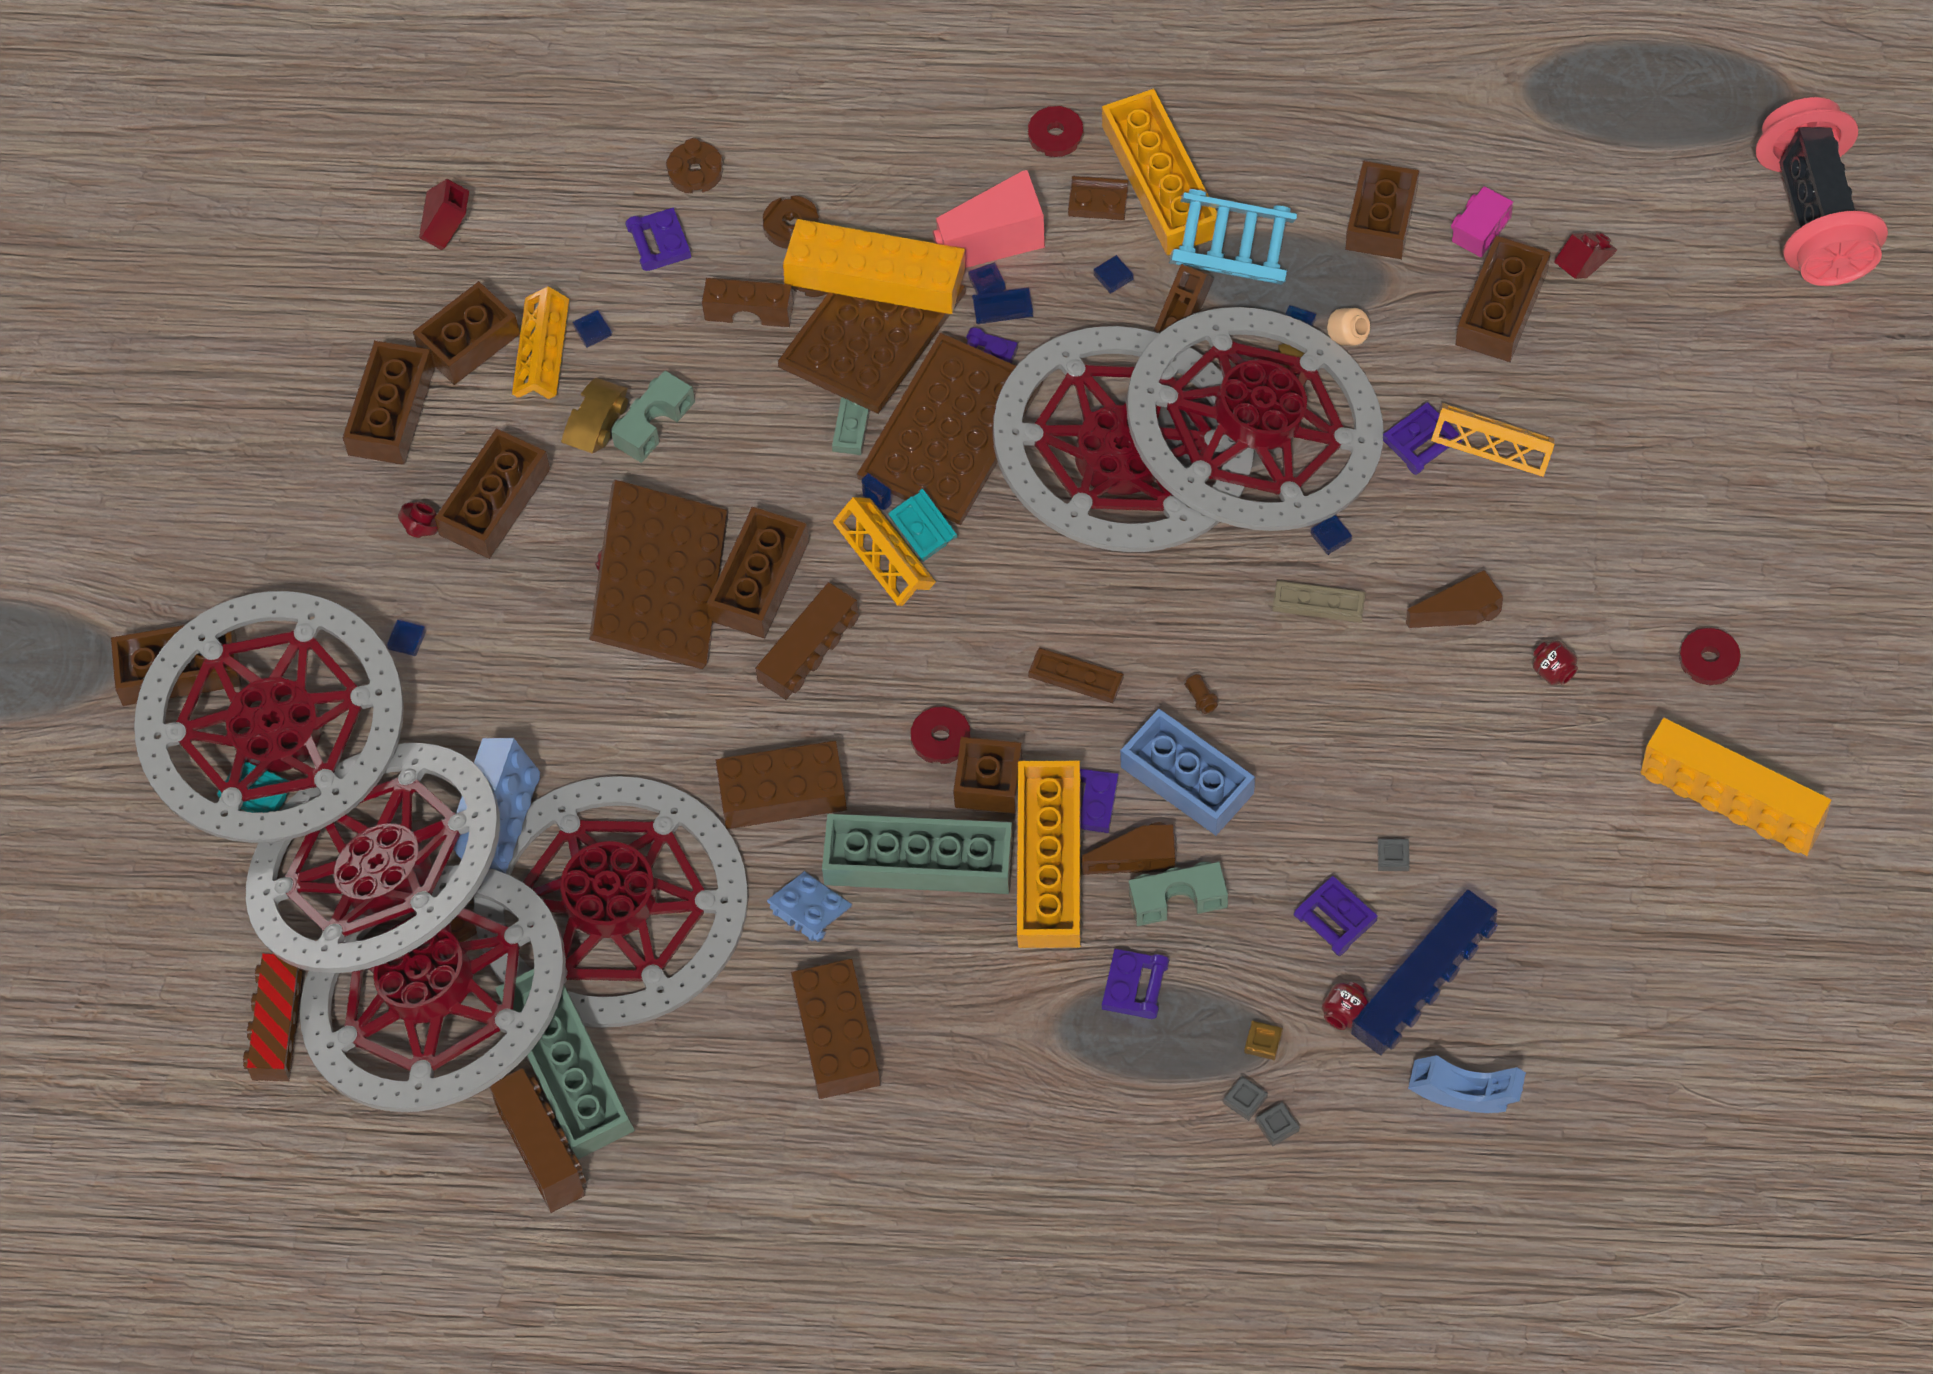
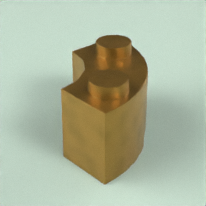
[561,378,628,454]

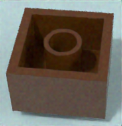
[953,737,1023,814]

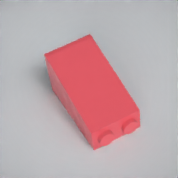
[933,170,1045,268]

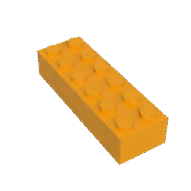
[1102,89,1217,256]
[783,219,965,314]
[1641,717,1832,856]
[1017,761,1081,948]

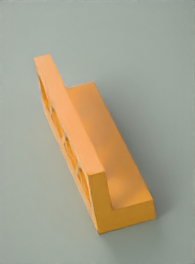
[512,286,569,399]
[1431,403,1555,477]
[833,497,936,606]

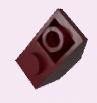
[419,179,469,250]
[1554,232,1617,279]

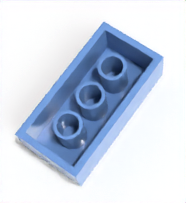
[1120,709,1255,836]
[453,738,541,874]

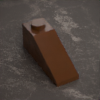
[1153,264,1214,334]
[1406,570,1503,628]
[1082,822,1175,875]

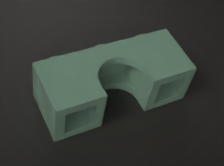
[611,370,695,463]
[1129,862,1228,926]

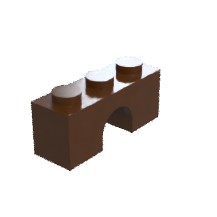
[702,278,794,328]

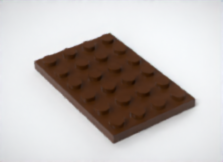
[778,285,965,414]
[857,333,1043,525]
[589,480,727,669]

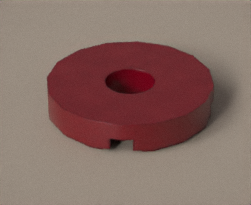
[1028,106,1083,157]
[1679,628,1741,686]
[911,706,971,764]

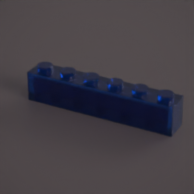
[1351,889,1498,1056]

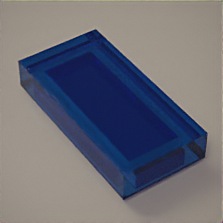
[972,287,1033,324]

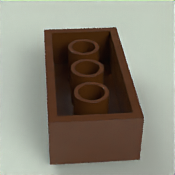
[1455,236,1551,362]
[343,340,435,465]
[435,428,550,559]
[707,507,809,639]
[111,625,242,706]
[716,741,847,829]
[791,959,880,1099]
[489,1068,586,1213]

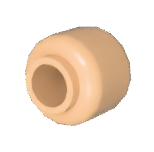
[1327,308,1370,346]

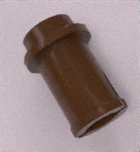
[1184,674,1218,714]

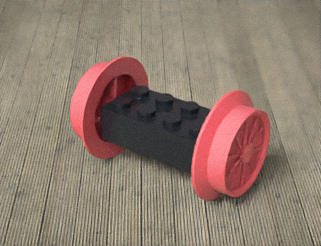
[1755,97,1888,286]

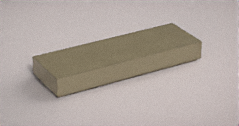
[1272,581,1366,623]

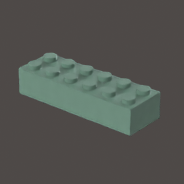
[822,814,1013,894]
[495,969,635,1159]

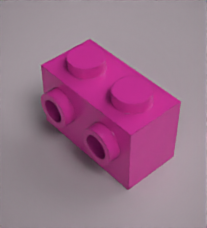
[1451,186,1513,257]

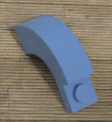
[1408,1055,1526,1113]

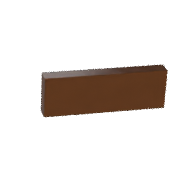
[1028,648,1124,704]

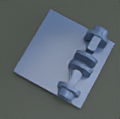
[767,871,852,942]

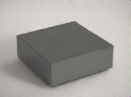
[1378,839,1410,871]
[1223,1076,1268,1121]
[1255,1102,1300,1147]

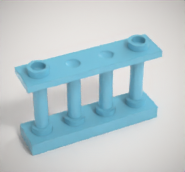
[1169,189,1297,285]

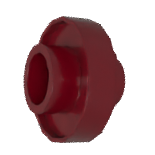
[398,502,438,538]

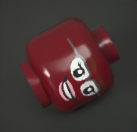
[1533,641,1578,685]
[1322,982,1369,1030]

